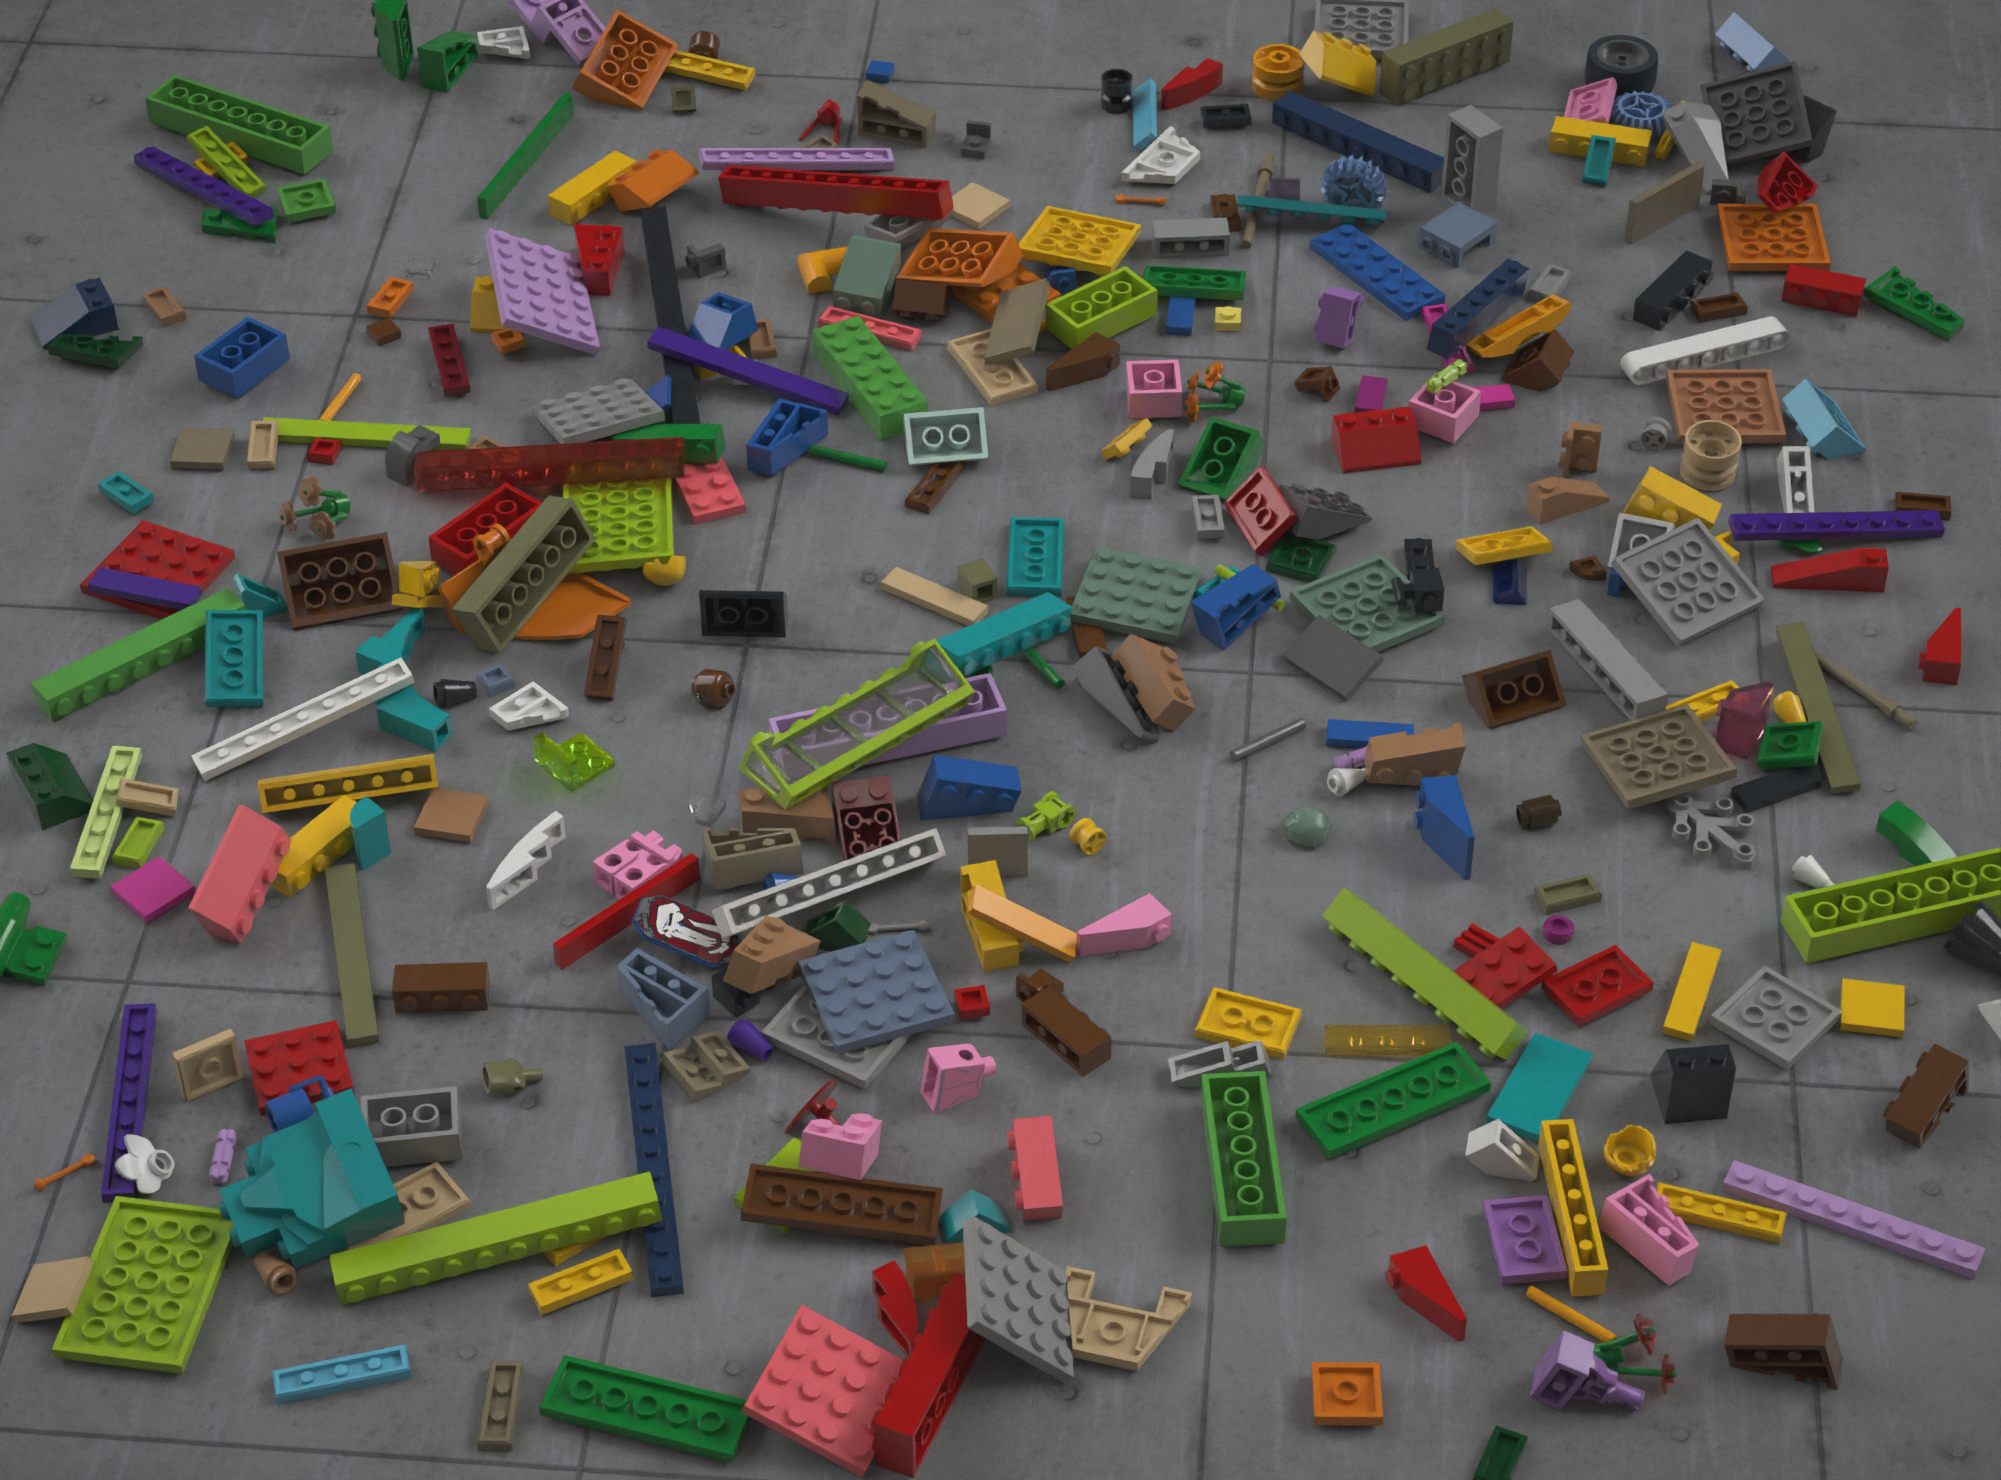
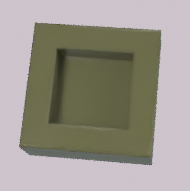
[671,86,696,112]

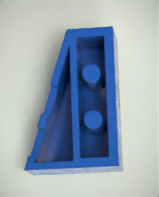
[746,398,828,476]
[1191,564,1281,651]
[917,755,1022,821]

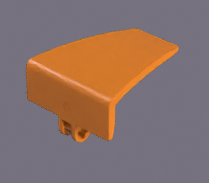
[438,524,631,640]

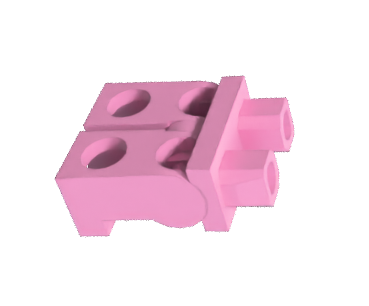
[592,830,683,900]

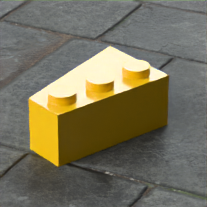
[1623,466,1723,531]
[960,860,1024,972]

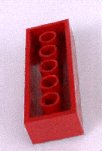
[871,1272,986,1478]

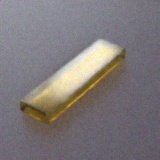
[1324,1025,1451,1055]

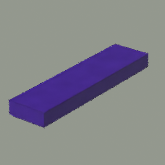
[88,567,202,610]

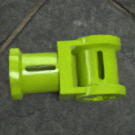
[1015,791,1077,842]

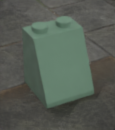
[833,235,901,319]

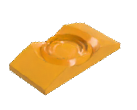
[1465,294,1573,358]

